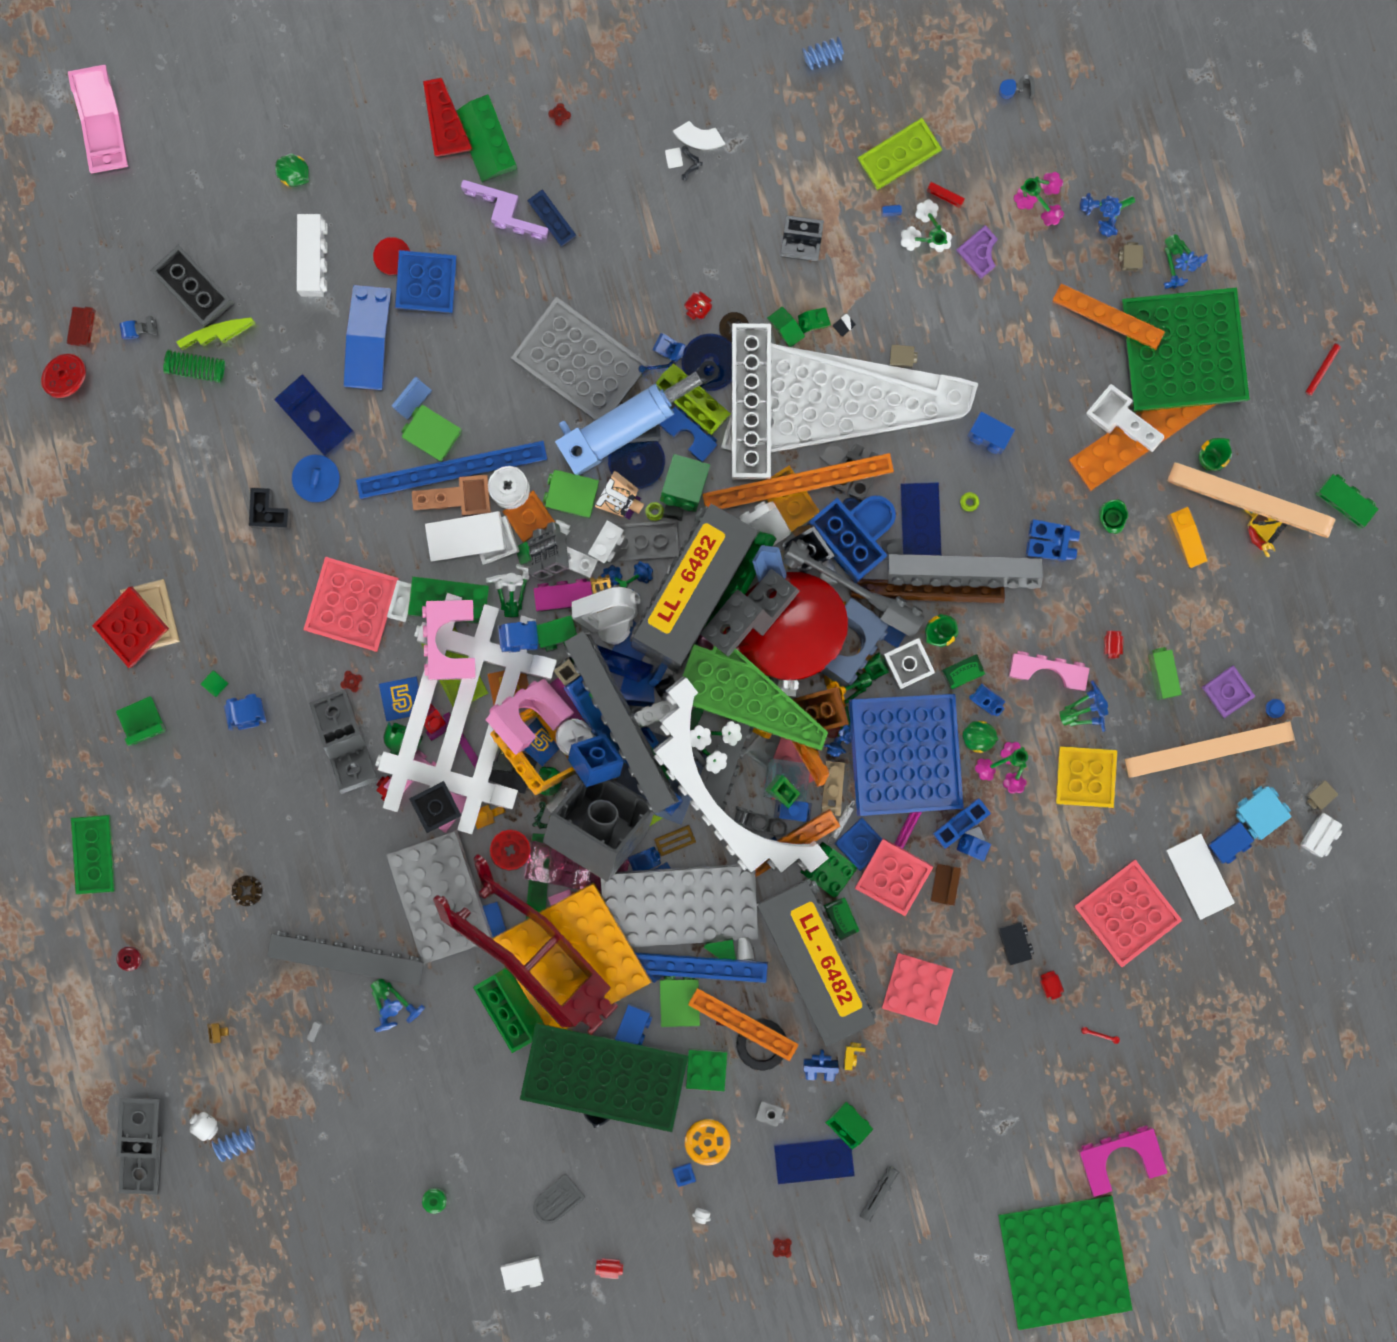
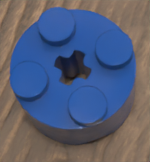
[498,621,539,653]
[224,694,266,730]

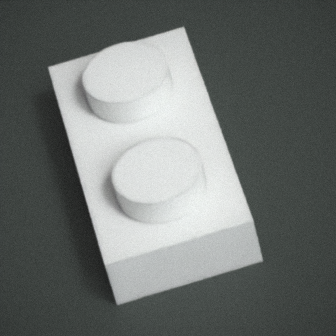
[387,580,411,622]

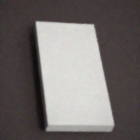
[425,511,506,562]
[1166,834,1235,920]

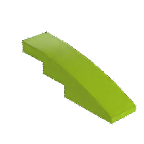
[176,317,256,350]

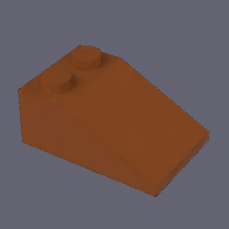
[792,687,849,730]

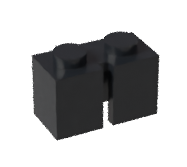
[998,921,1034,966]

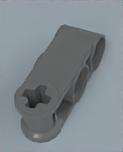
[734,806,788,837]

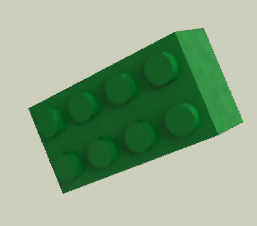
[408,576,489,624]

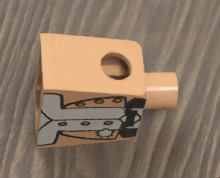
[595,471,644,517]

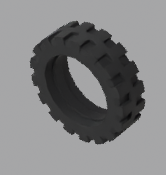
[736,1018,786,1071]

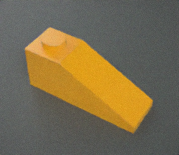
[1167,507,1207,569]

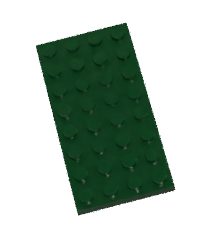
[520,1023,689,1132]

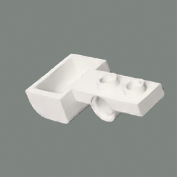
[1086,384,1165,452]

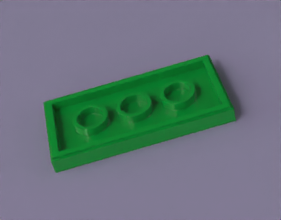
[71,815,115,894]

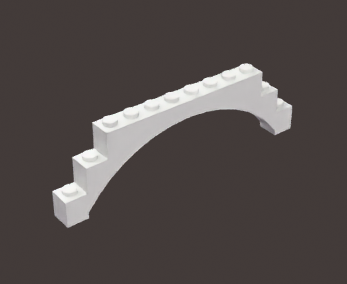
[653,676,829,872]

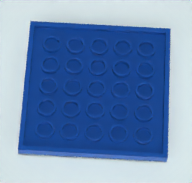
[849,694,964,816]

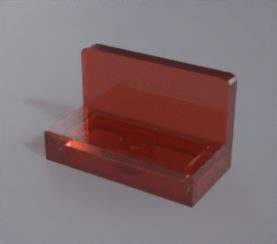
[67,307,96,348]

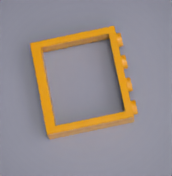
[490,708,576,795]

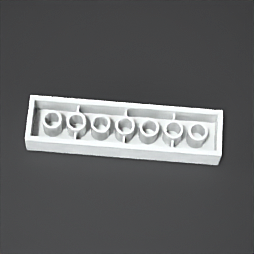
[732,323,771,480]

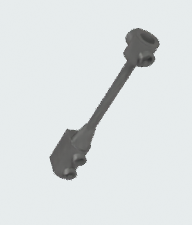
[783,539,925,638]

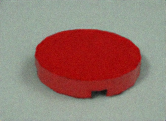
[373,237,410,276]

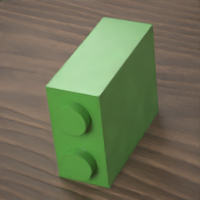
[401,405,462,462]
[543,469,599,519]
[1148,647,1182,700]
[660,976,700,1027]

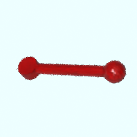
[1081,1027,1120,1044]

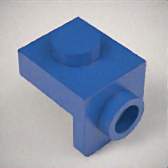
[652,333,686,362]
[957,833,991,862]

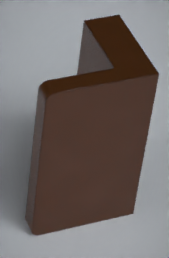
[930,864,961,906]

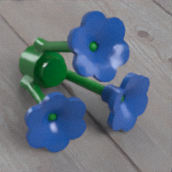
[1059,680,1109,732]
[371,979,425,1032]

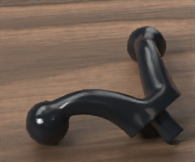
[681,146,703,181]

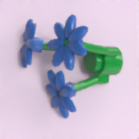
[1164,234,1208,289]

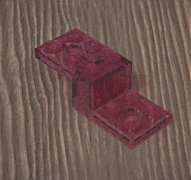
[524,841,629,894]

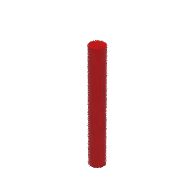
[1305,343,1341,396]

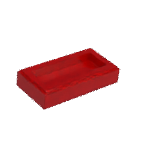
[927,182,965,208]

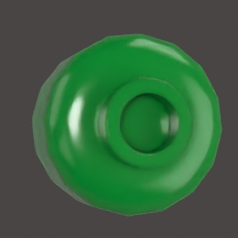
[422,1187,447,1214]

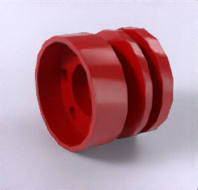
[489,829,530,871]

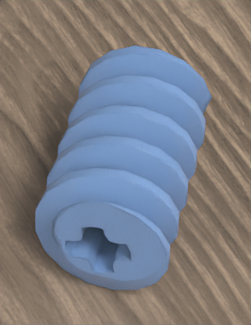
[802,36,844,70]
[212,1126,255,1162]

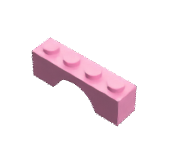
[1008,651,1090,691]

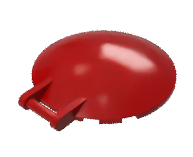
[723,572,848,681]

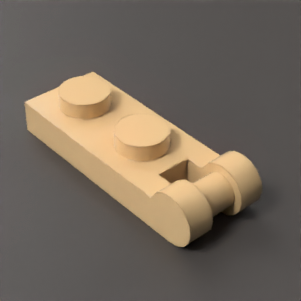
[821,761,845,816]

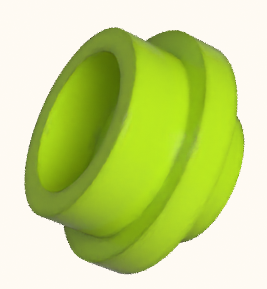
[960,492,979,512]
[645,502,664,521]

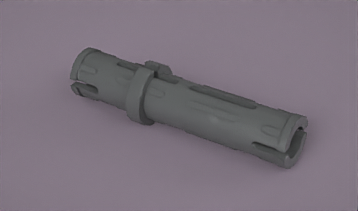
[860,1166,900,1222]

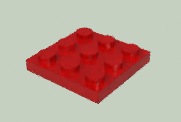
[92,586,169,668]

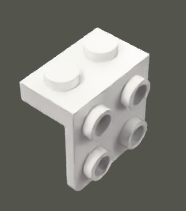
[739,501,791,546]

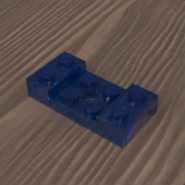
[274,374,355,457]

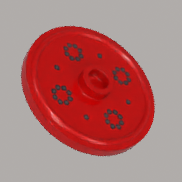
[41,354,86,398]

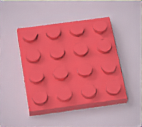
[303,557,399,652]
[1074,859,1183,968]

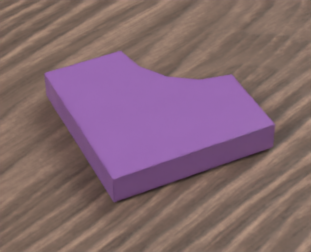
[956,225,998,279]

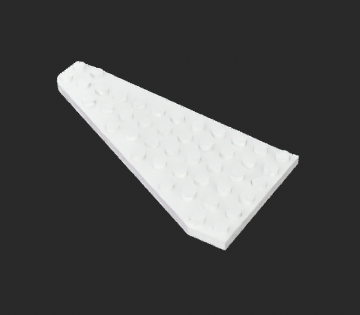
[721,343,978,453]

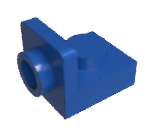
[628,846,661,871]

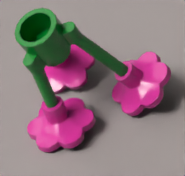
[1013,172,1064,226]
[975,742,1028,794]

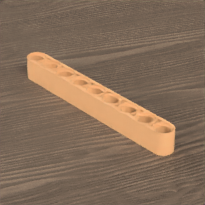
[1167,463,1336,538]
[1124,721,1295,778]

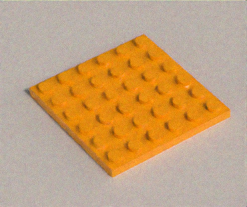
[493,883,651,1029]

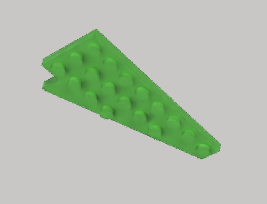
[682,644,828,751]

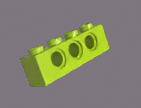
[656,363,731,435]

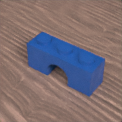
[659,407,718,462]
[932,798,991,849]

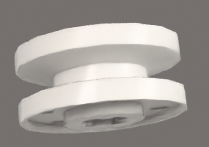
[488,466,530,509]

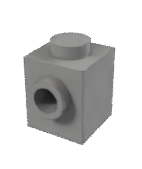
[755,1100,786,1127]

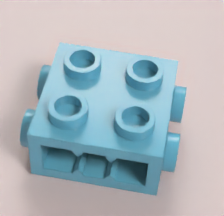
[1235,786,1292,840]

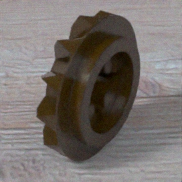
[719,312,749,343]
[232,876,263,906]

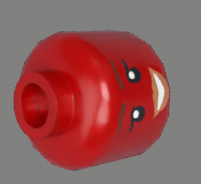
[684,291,712,320]

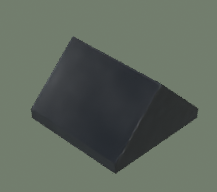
[781,525,835,573]

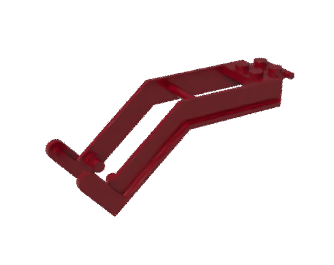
[433,854,618,1035]

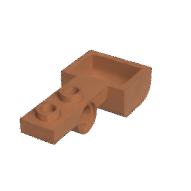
[412,475,491,517]

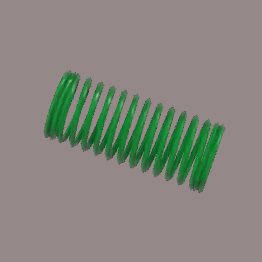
[163,349,225,383]

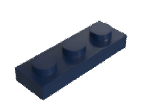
[527,189,576,247]

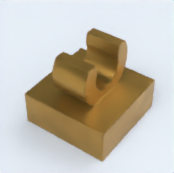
[207,1023,229,1044]

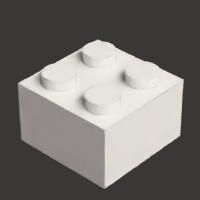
[883,638,935,690]

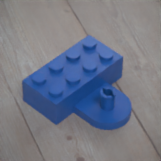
[806,496,896,583]

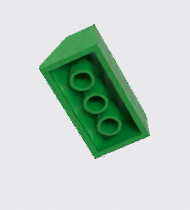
[456,94,517,183]
[473,968,544,1053]

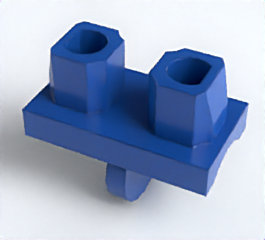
[969,683,1005,716]
[803,1049,839,1081]

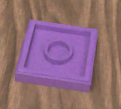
[1201,665,1256,719]

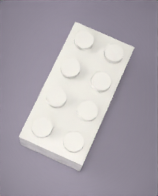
[297,214,328,297]

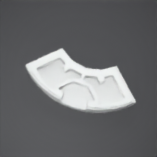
[673,121,725,150]

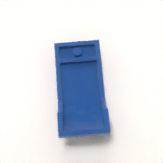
[344,285,392,390]
[564,675,659,765]

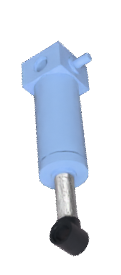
[555,361,720,476]

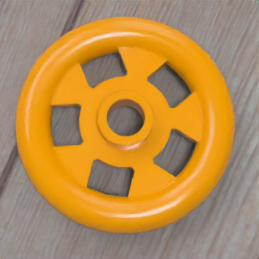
[685,1119,731,1165]

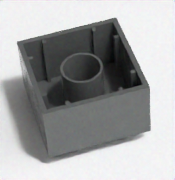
[543,779,654,882]

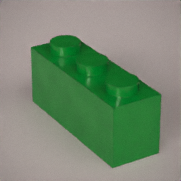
[1316,474,1378,529]

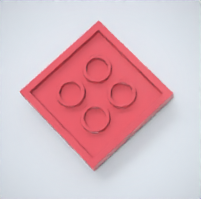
[855,838,934,916]
[882,953,953,1025]

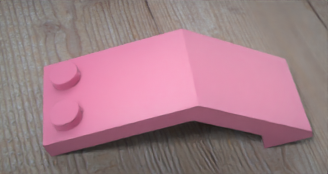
[68,65,128,174]

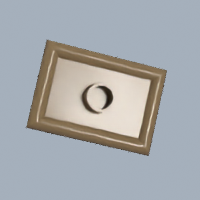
[120,579,180,649]

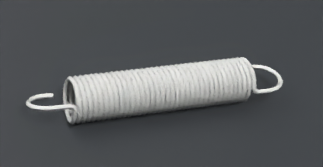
[828,800,855,844]

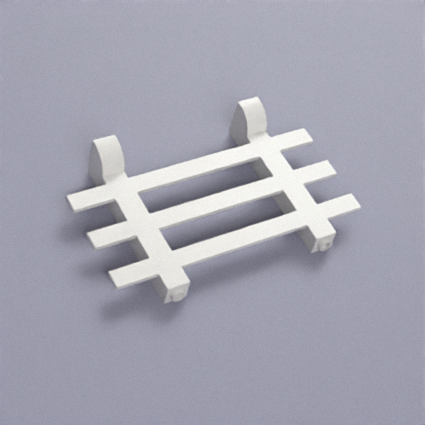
[375,593,557,834]

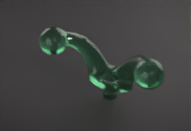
[532,801,548,829]

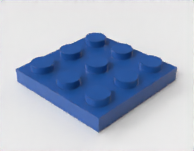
[395,250,457,313]

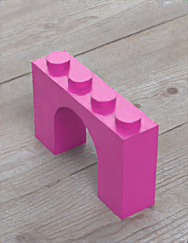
[1078,1125,1168,1197]

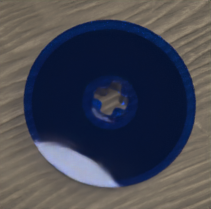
[681,333,732,391]
[608,441,665,489]

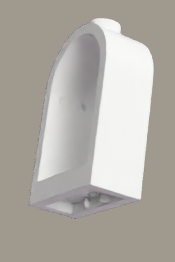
[572,587,641,633]

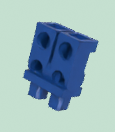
[1025,519,1080,562]

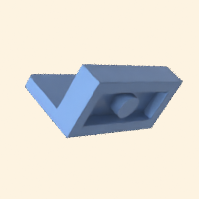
[392,377,432,420]
[753,545,787,582]

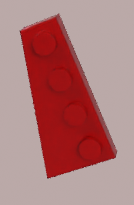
[423,78,473,157]

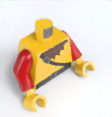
[1244,509,1288,557]

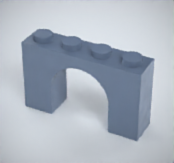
[820,598,889,687]

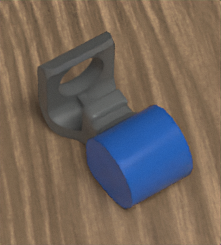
[999,75,1035,99]
[119,316,157,339]

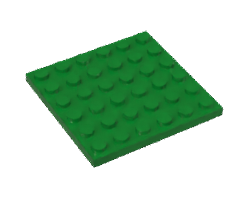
[1122,287,1250,412]
[998,1195,1133,1330]

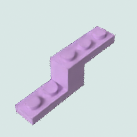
[461,180,549,240]

